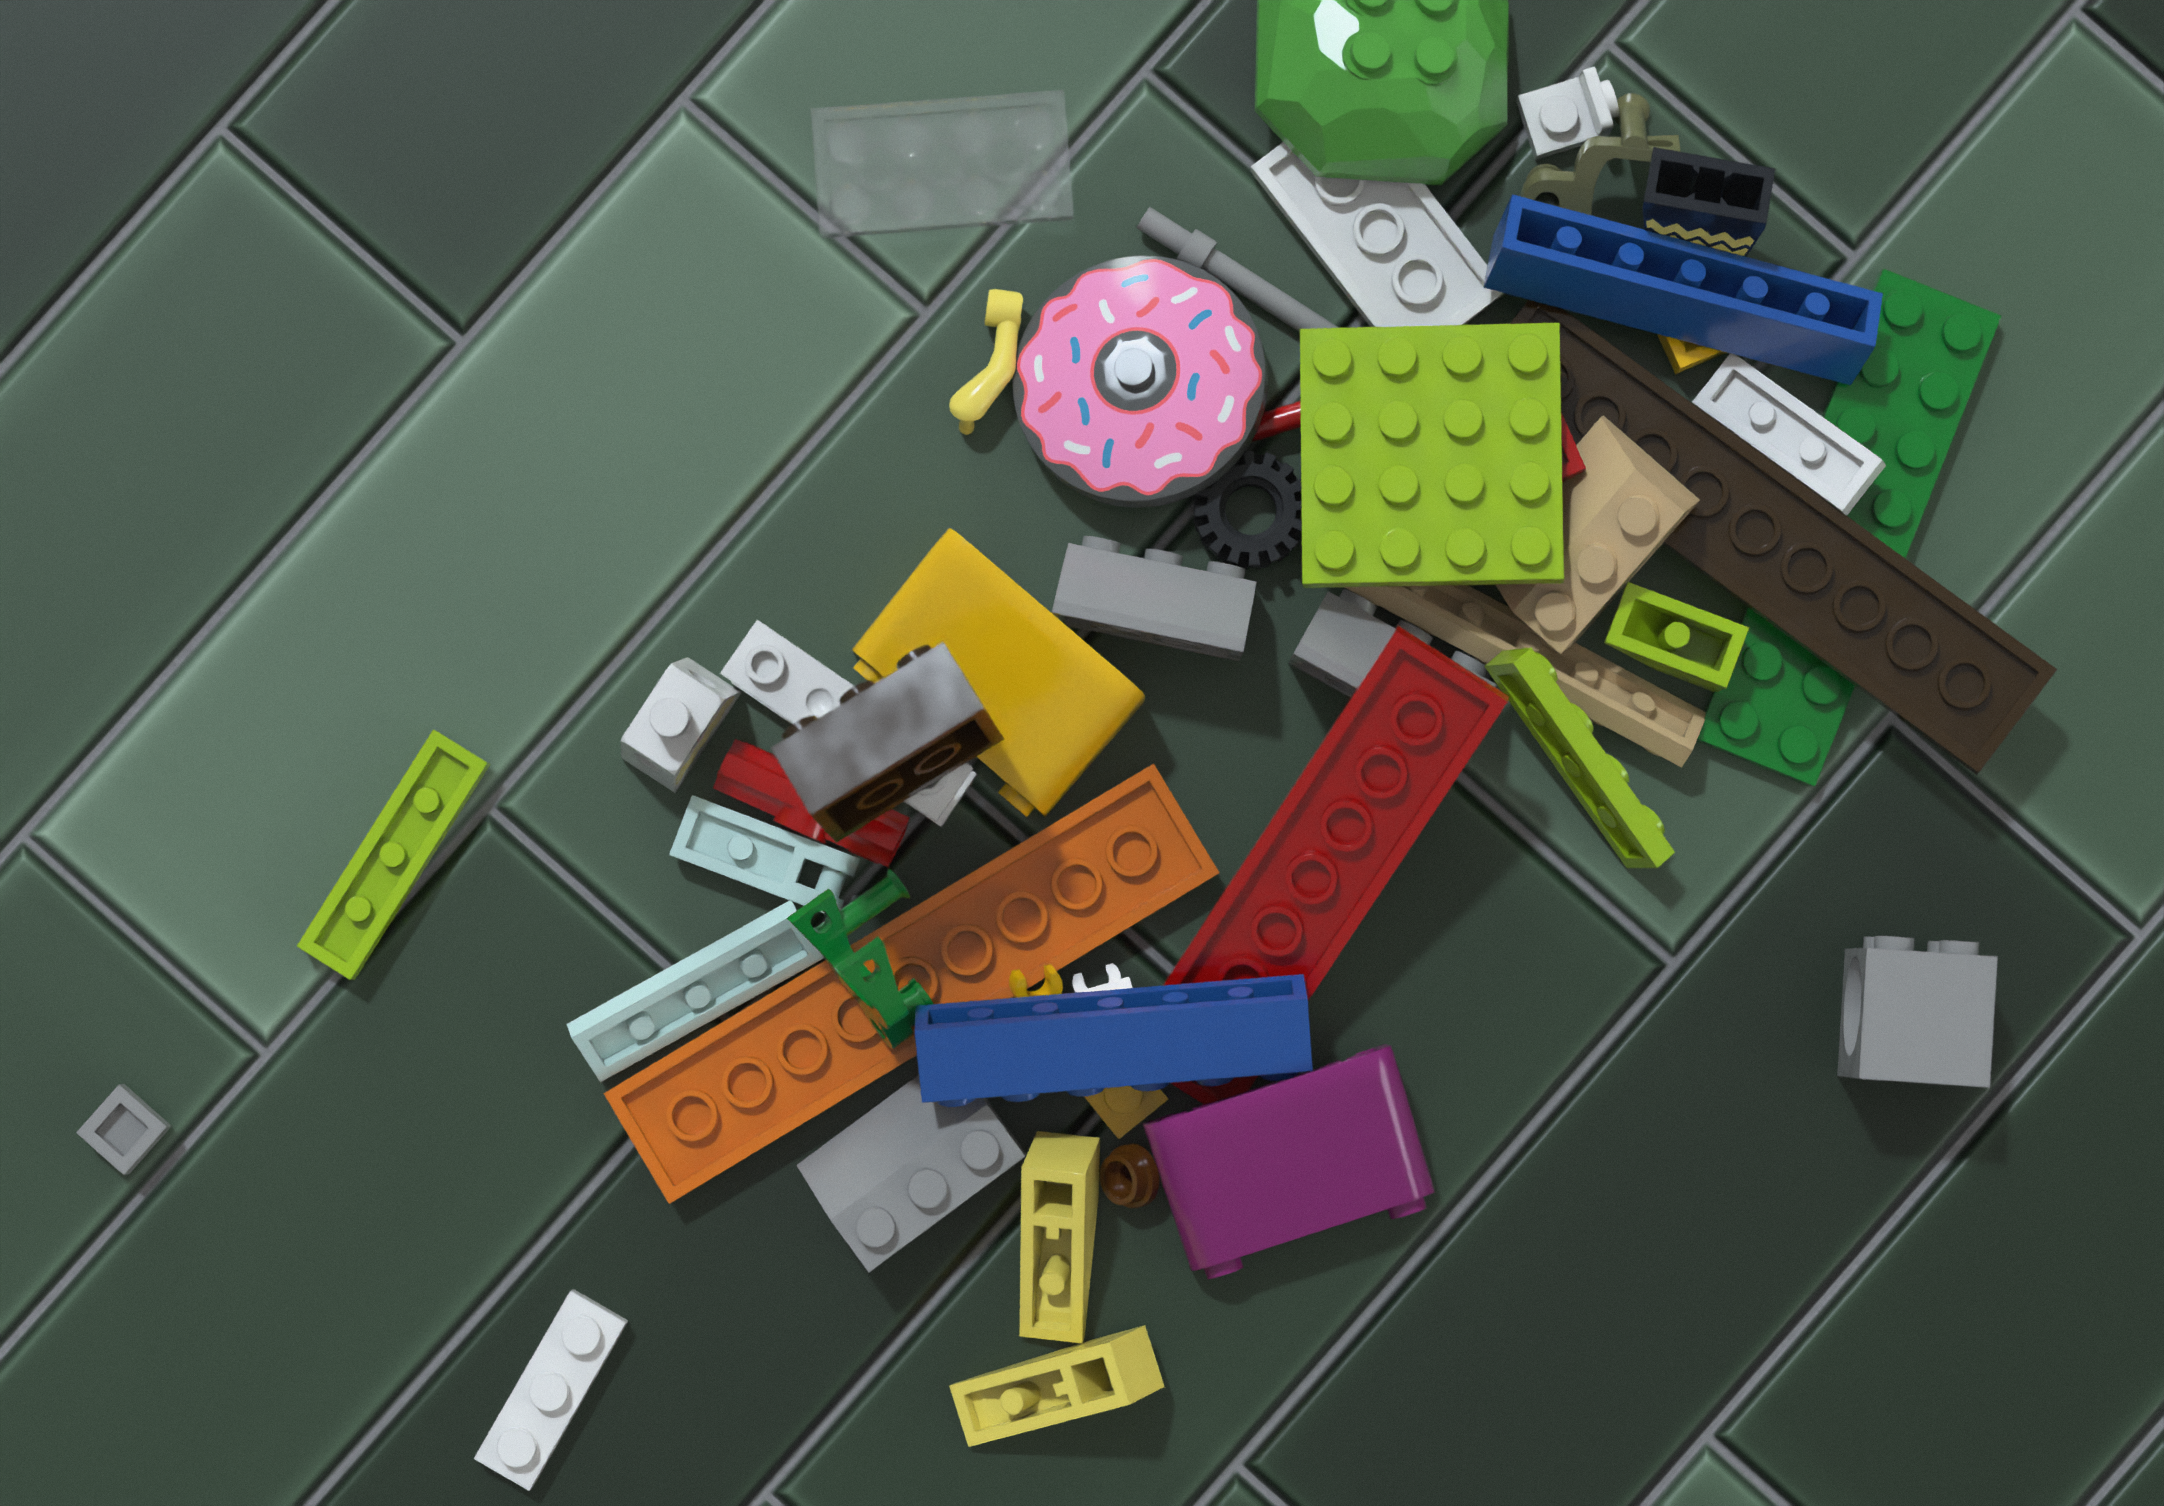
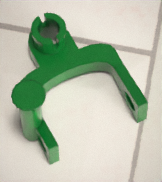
[787,868,934,1049]

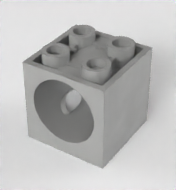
[1837,936,1998,1088]

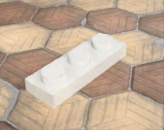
[1692,353,1886,516]
[474,1289,628,1491]

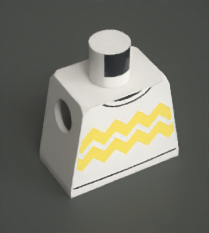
[620,657,742,793]

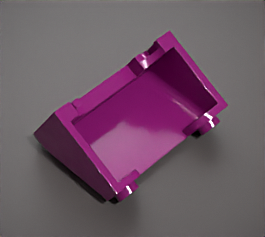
[1143,1044,1435,1279]

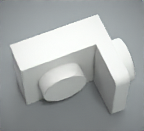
[1516,67,1619,160]

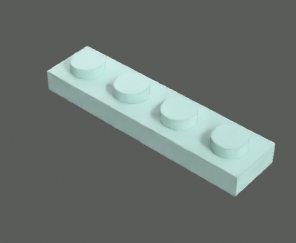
[567,900,824,1082]

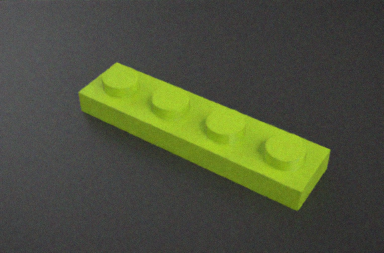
[1484,647,1675,868]
[296,729,491,980]

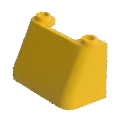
[852,528,1145,817]

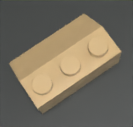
[1496,415,1700,655]

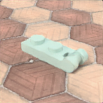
[669,795,860,914]

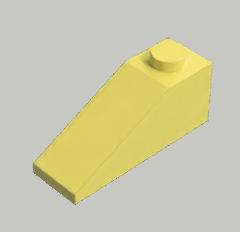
[1019,1131,1100,1344]
[949,1325,1165,1447]

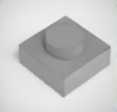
[76,1084,172,1175]

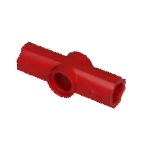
[713,739,911,868]

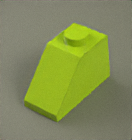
[1604,582,1749,692]

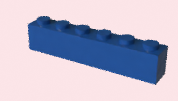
[1483,194,1883,385]
[915,974,1313,1107]

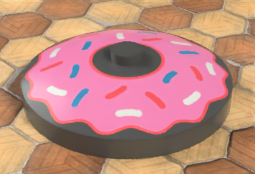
[1013,255,1269,508]

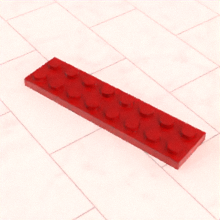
[1162,626,1509,1105]

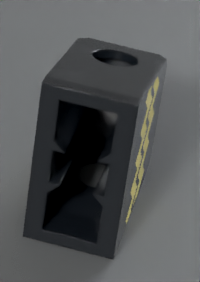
[1643,147,1775,257]

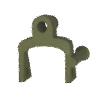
[1521,93,1681,216]

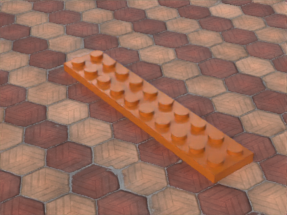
[603,763,1219,1204]

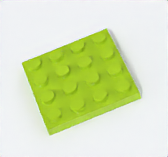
[1300,323,1564,588]

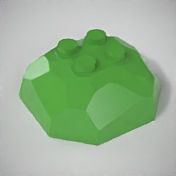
[1255,0,1509,185]

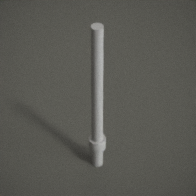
[1137,207,1339,332]

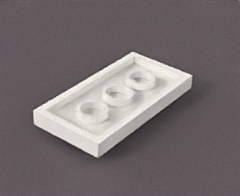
[1250,142,1505,327]

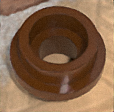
[1100,1143,1159,1208]

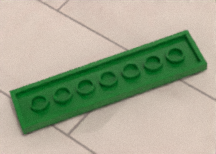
[1697,268,2001,787]

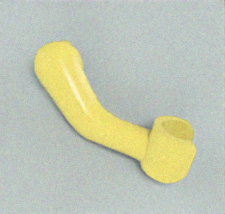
[949,289,1023,435]

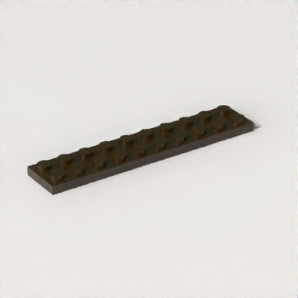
[1510,300,2058,775]

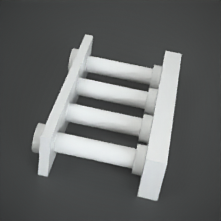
[720,620,977,827]

